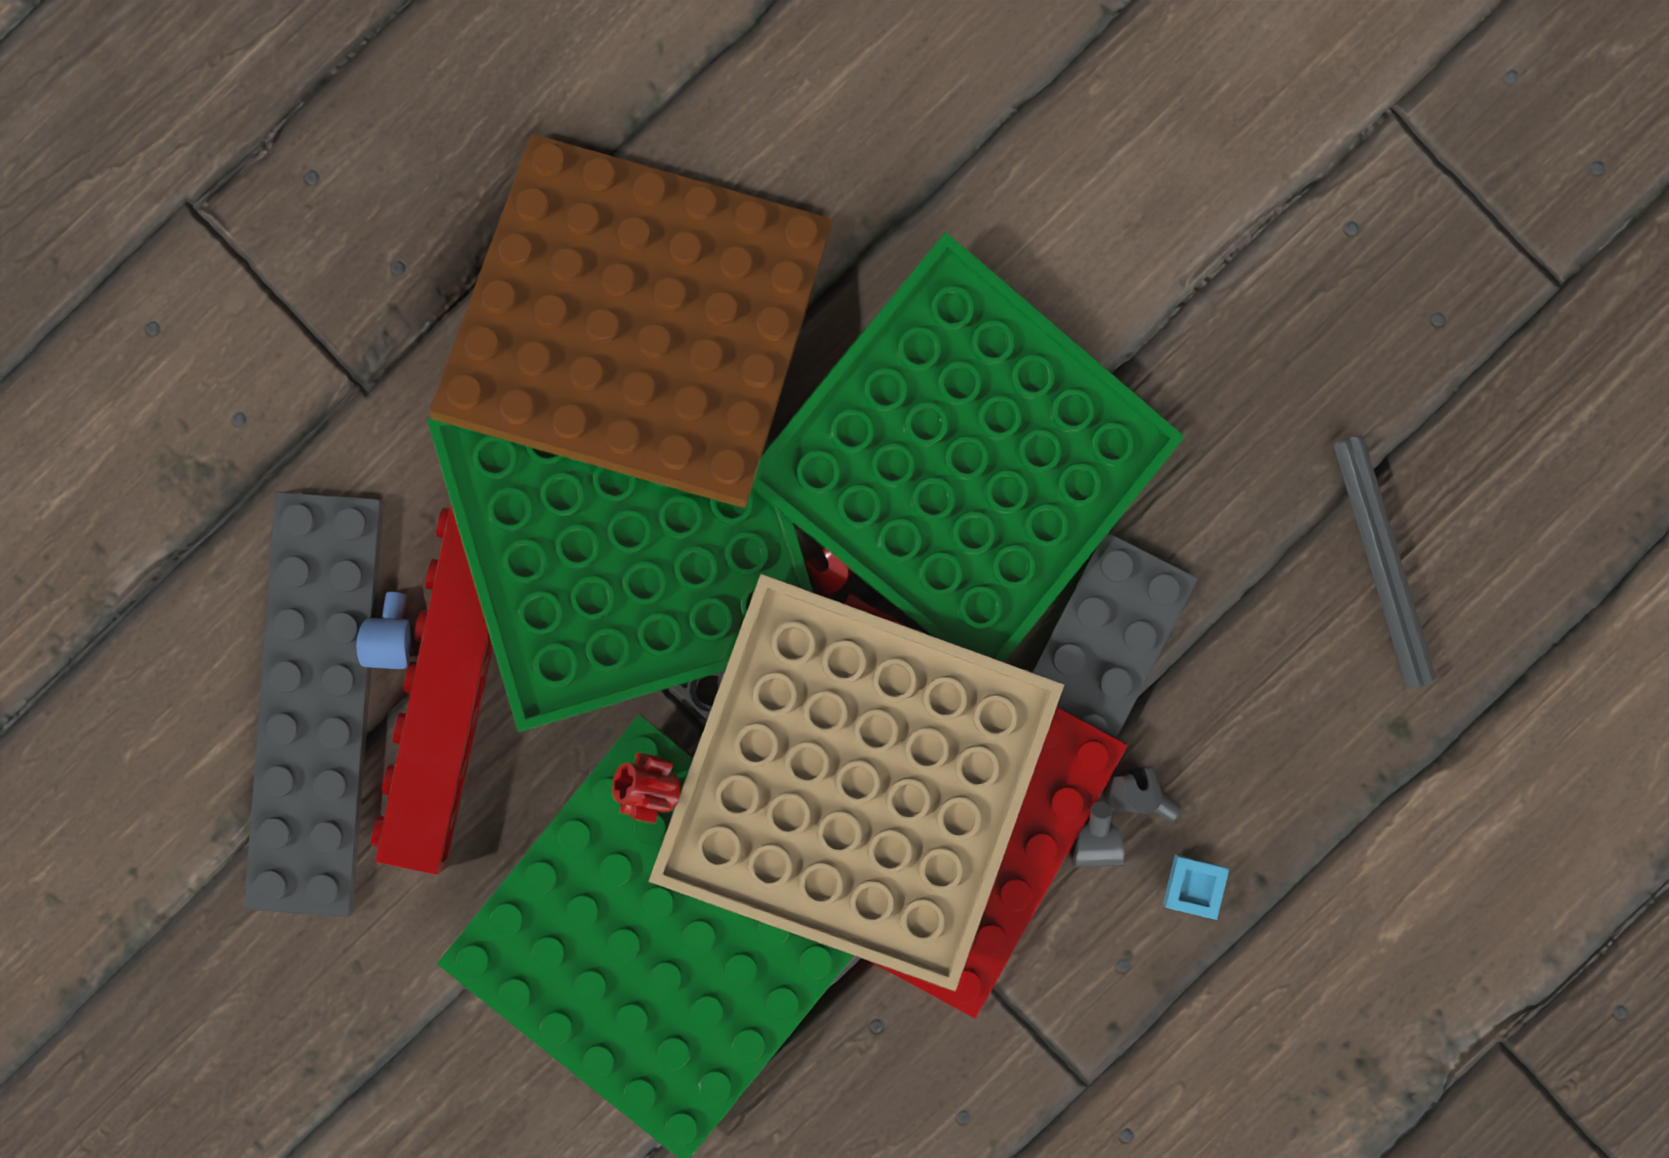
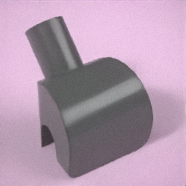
[1103,766,1181,822]
[1072,802,1124,867]

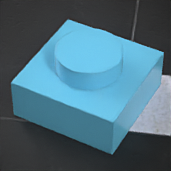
[1163,854,1229,920]

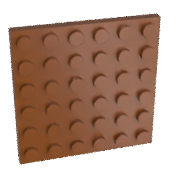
[430,133,833,508]

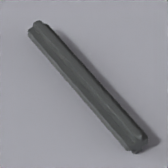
[1334,436,1436,688]

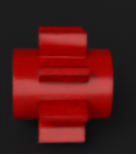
[612,752,680,823]

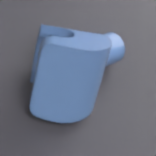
[356,592,414,669]

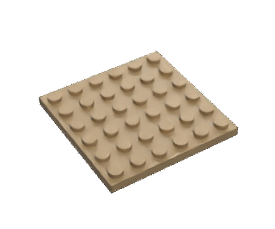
[649,574,1064,991]

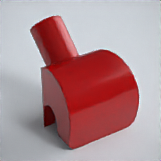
[804,549,855,600]

